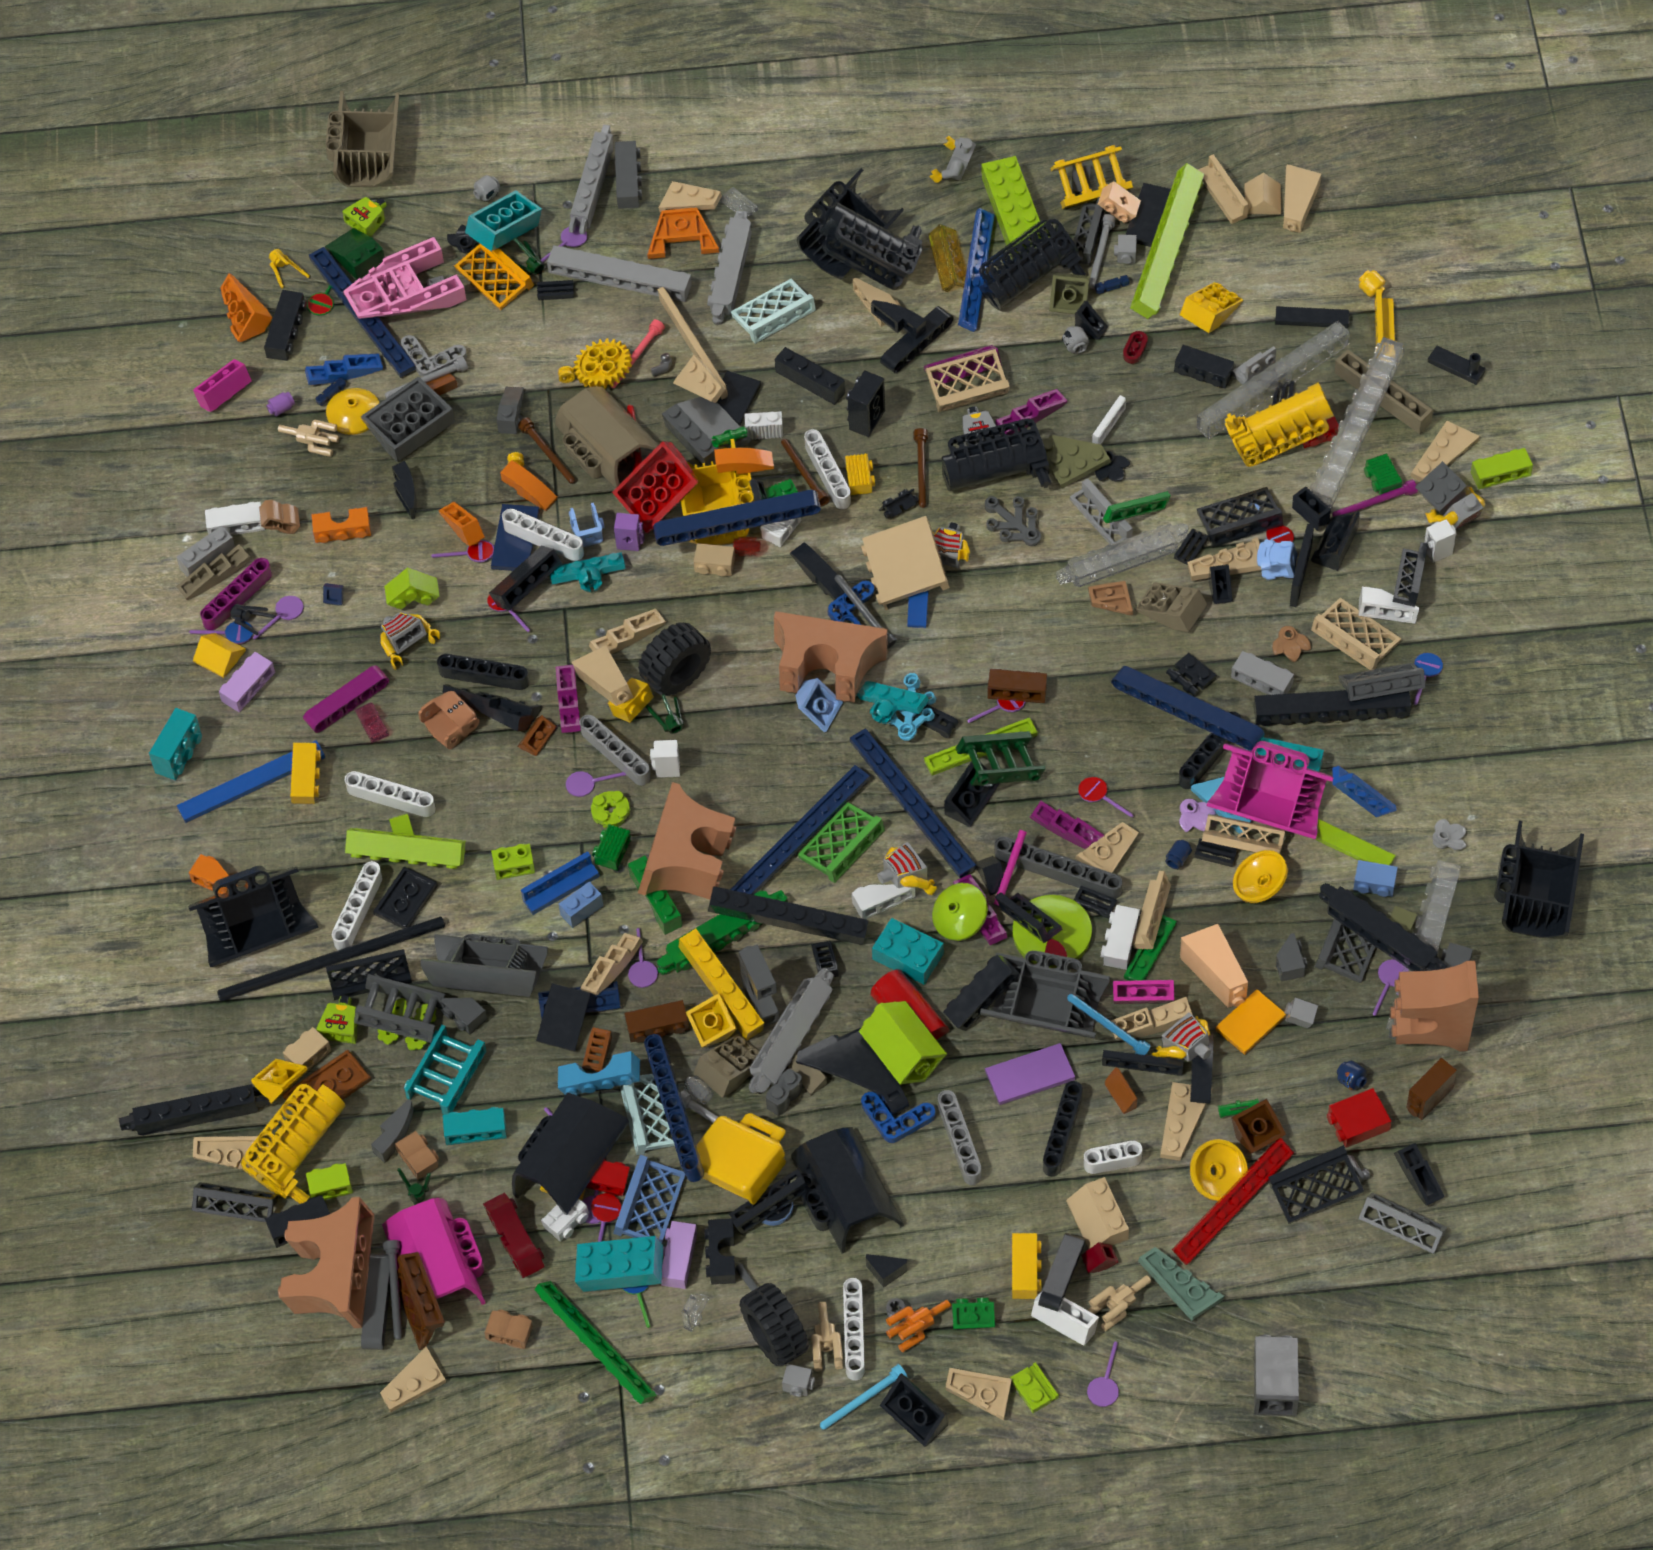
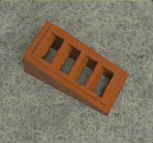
[582,1027,612,1072]

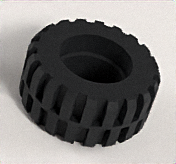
[638,622,711,696]
[739,1283,809,1366]

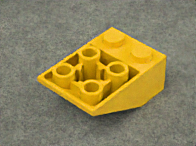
[1180,282,1243,333]

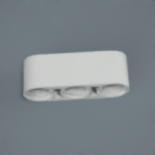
[1084,1141,1142,1174]

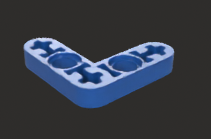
[828,581,874,625]
[861,1092,935,1143]

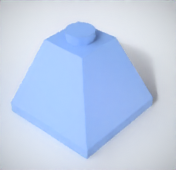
[795,678,843,732]

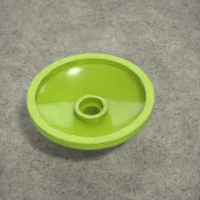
[932,883,988,941]

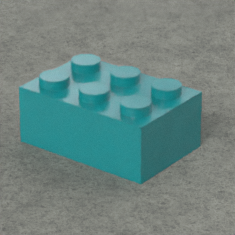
[149,707,202,781]
[872,918,944,985]

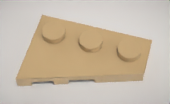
[658,181,722,212]
[673,355,726,403]
[1075,822,1139,873]
[380,1347,446,1413]
[946,1368,1012,1421]

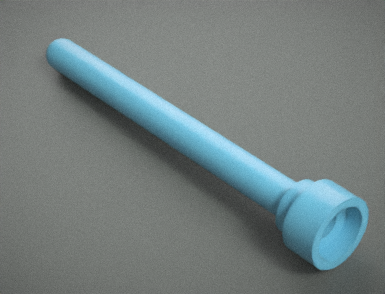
[820,1364,908,1429]

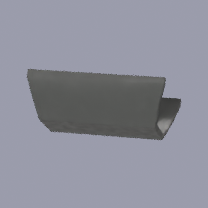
[421,934,548,997]
[981,950,1110,1039]

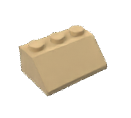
[1066,1177,1129,1249]

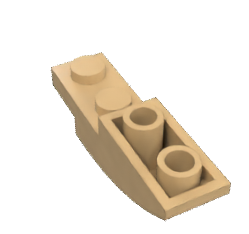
[1111,997,1193,1040]

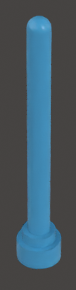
[1067,994,1151,1055]

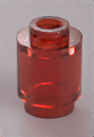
[733,537,761,556]

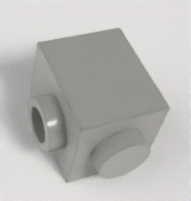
[1114,235,1136,264]
[1284,998,1318,1029]
[782,1364,815,1397]

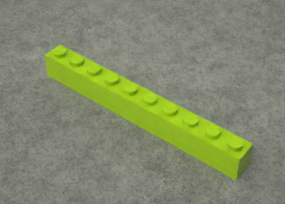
[1130,163,1204,319]

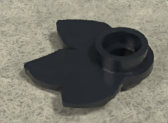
[447,224,478,253]
[1095,451,1130,482]

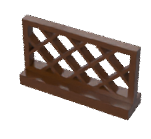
[397,1252,445,1350]

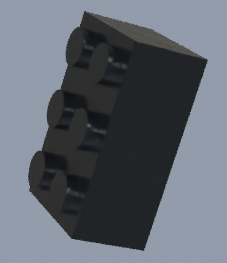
[846,370,886,437]

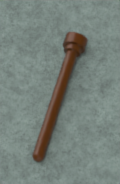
[518,417,575,484]
[913,428,928,508]
[781,439,830,507]

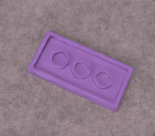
[985,1043,1075,1105]

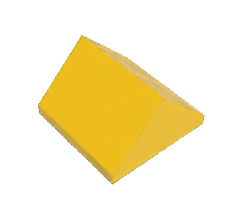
[193,633,246,678]
[686,993,737,1048]
[251,1059,308,1104]

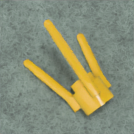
[269,249,310,288]

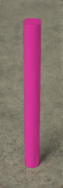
[994,830,1027,906]

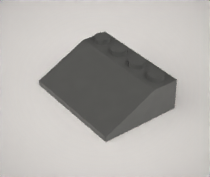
[361,376,455,462]
[662,397,752,466]

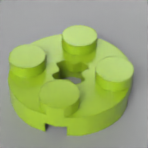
[591,791,630,828]

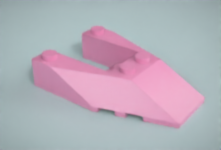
[343,237,466,319]

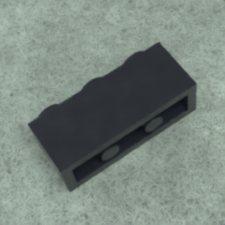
[1174,344,1234,389]
[265,1195,330,1248]

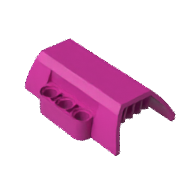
[1206,741,1334,840]
[382,1198,486,1305]

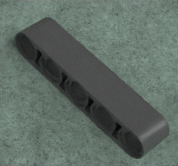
[361,1254,390,1350]

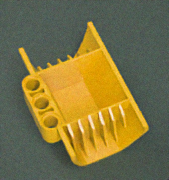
[681,439,755,545]

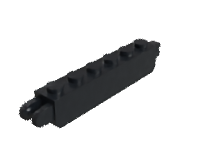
[1319,883,1447,971]
[119,1084,271,1136]

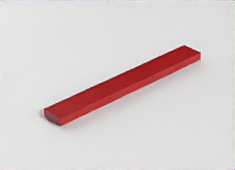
[1172,1138,1294,1265]

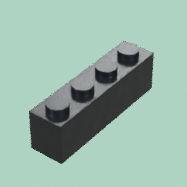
[264,290,307,361]
[774,347,845,405]
[489,545,562,611]
[943,955,1020,1031]

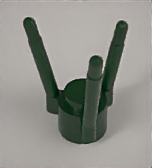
[514,238,545,275]
[645,694,684,734]
[397,1168,431,1205]

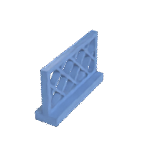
[613,1155,685,1243]

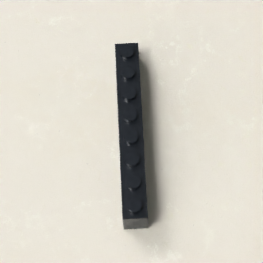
[1253,690,1411,726]
[708,886,868,945]

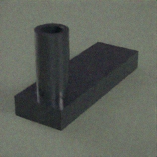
[1428,346,1486,385]

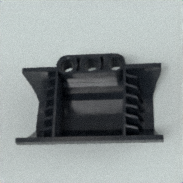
[797,168,904,279]
[1494,821,1584,938]
[188,866,319,968]
[512,1092,629,1215]
[791,1127,904,1254]

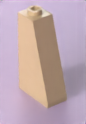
[1283,164,1321,233]
[572,645,633,706]

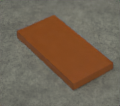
[282,1050,371,1112]

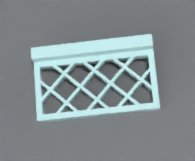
[731,279,816,344]
[619,1074,675,1155]

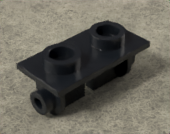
[879,488,919,519]

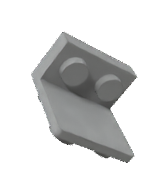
[1232,346,1276,389]

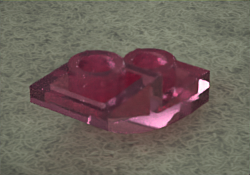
[355,702,389,743]

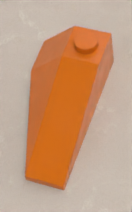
[220,273,273,342]

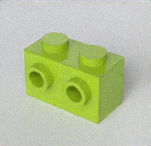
[491,844,535,880]

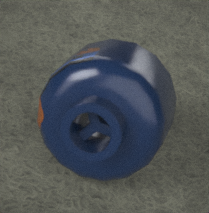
[1337,1060,1367,1091]

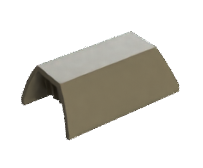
[326,91,399,187]
[554,386,659,489]

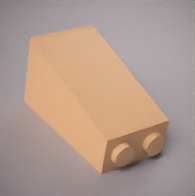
[1180,924,1248,1008]

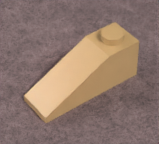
[853,278,900,327]

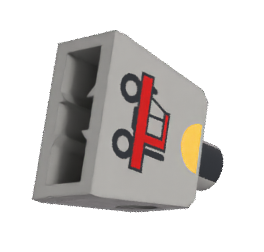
[962,406,996,446]

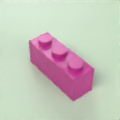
[193,359,252,412]
[1113,980,1174,1004]

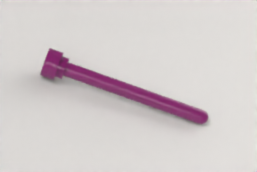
[1332,479,1418,517]

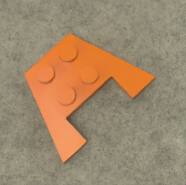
[647,207,719,259]

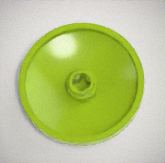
[1013,895,1092,968]

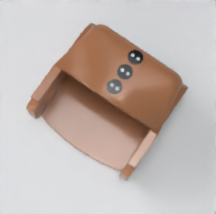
[418,691,479,749]

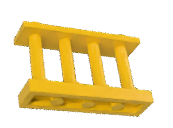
[1050,145,1133,209]

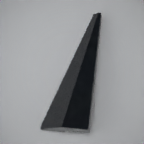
[442,684,542,732]

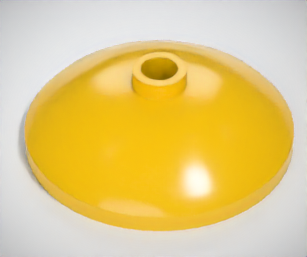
[326,388,380,435]
[1233,850,1288,903]
[1190,1139,1248,1201]

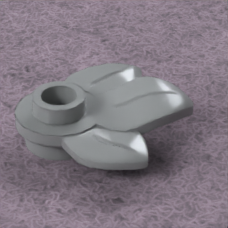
[1432,819,1466,850]

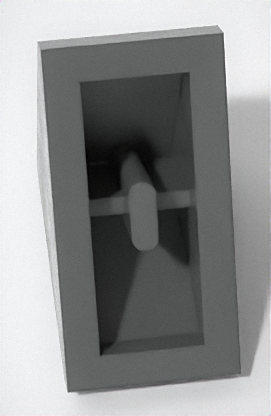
[1072,163,1091,194]

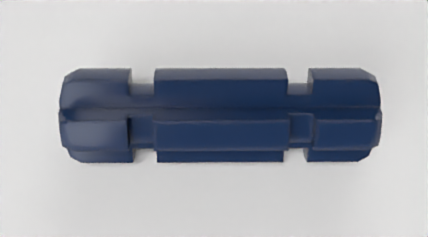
[1094,275,1130,294]
[315,377,346,406]

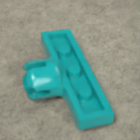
[550,552,626,592]
[857,681,929,724]

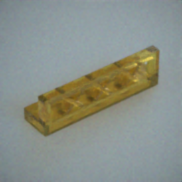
[928,224,966,292]

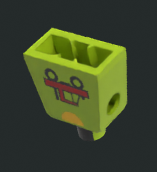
[342,197,387,237]
[316,996,357,1044]

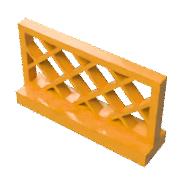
[454,244,534,310]

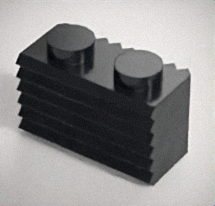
[1292,487,1331,531]

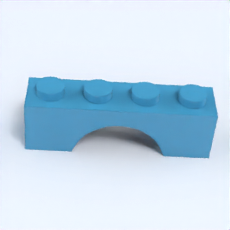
[558,1051,640,1095]

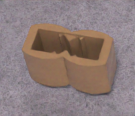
[259,500,300,534]
[395,1131,439,1180]
[485,1310,533,1349]

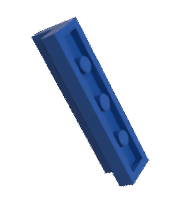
[1332,766,1396,817]
[521,851,600,915]

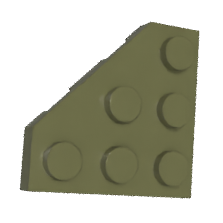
[1042,435,1111,488]

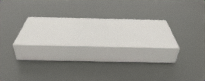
[1092,395,1126,445]

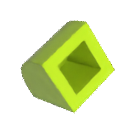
[389,813,414,835]

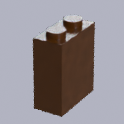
[1406,1058,1457,1120]

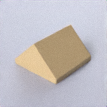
[1244,173,1281,214]

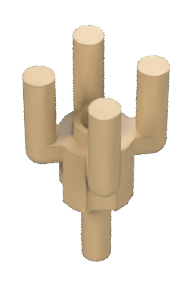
[278,420,340,457]
[1087,1275,1151,1332]
[811,1302,843,1372]

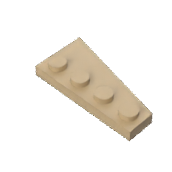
[1411,421,1480,482]
[1188,537,1265,581]
[1160,1082,1213,1161]

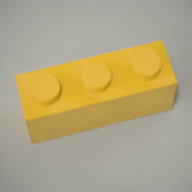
[290,743,321,804]
[1012,1233,1041,1299]

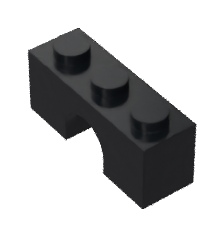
[704,1218,736,1285]

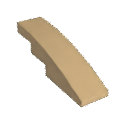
[589,609,666,654]
[580,933,643,995]

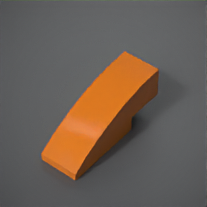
[714,448,774,475]
[500,460,557,511]

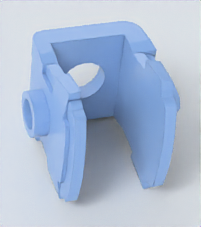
[569,503,605,547]
[1257,539,1298,580]

